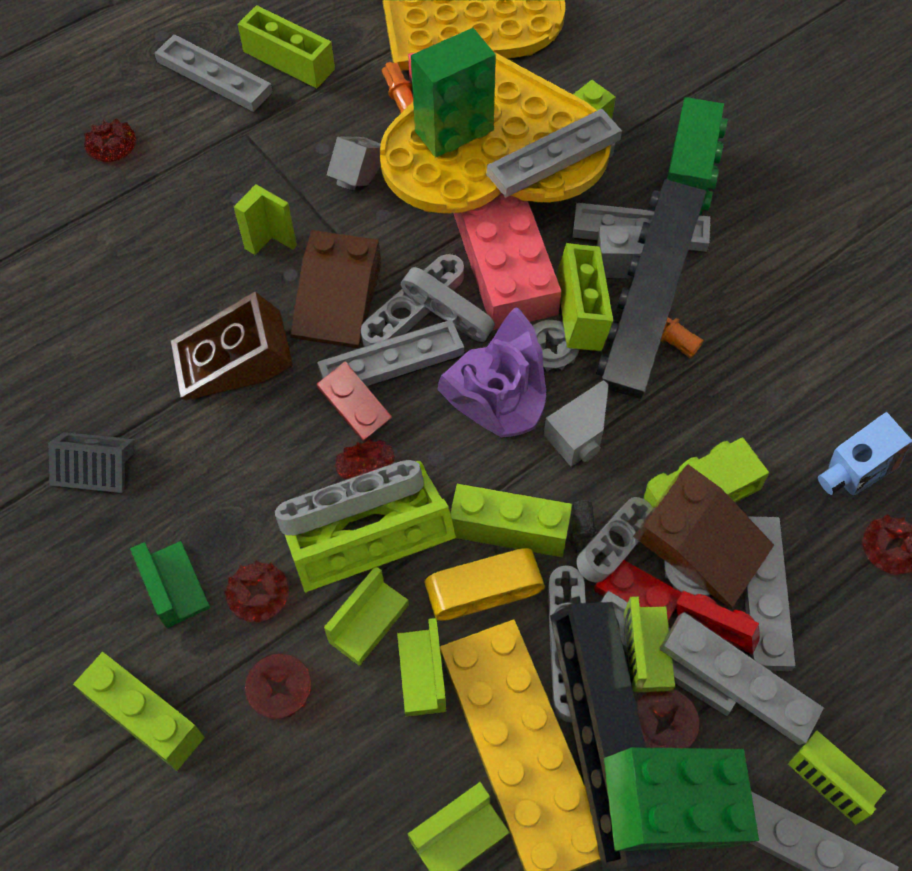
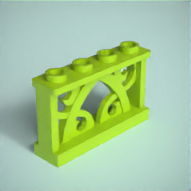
[284,461,456,593]

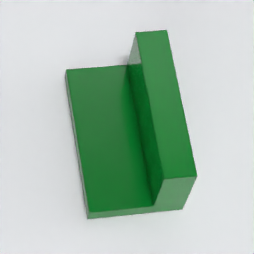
[130,541,210,629]

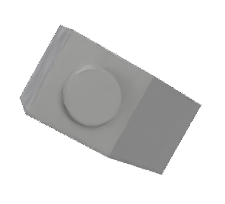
[327,137,381,190]
[544,380,608,467]

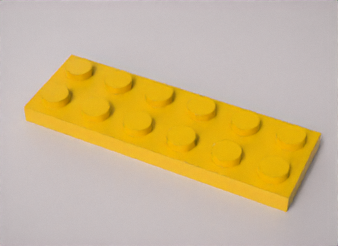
[440,619,601,871]

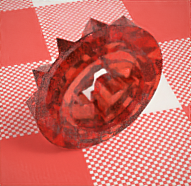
[84,118,136,162]
[335,439,395,479]
[862,514,912,575]
[225,560,289,622]
[245,654,311,720]
[637,690,699,748]

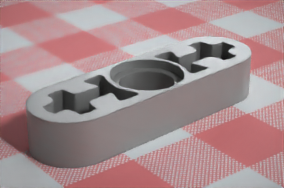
[401,267,495,342]
[576,497,653,582]

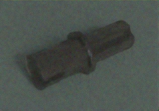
[570,500,600,567]

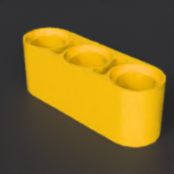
[424,548,545,621]

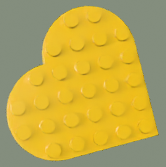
[382,0,565,71]
[380,52,611,213]

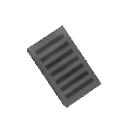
[48,432,135,493]

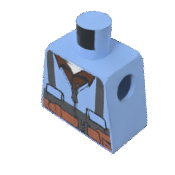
[818,412,912,495]

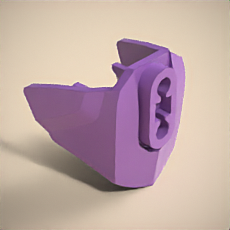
[438,307,546,438]

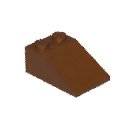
[291,230,381,348]
[171,292,293,400]
[633,464,774,609]

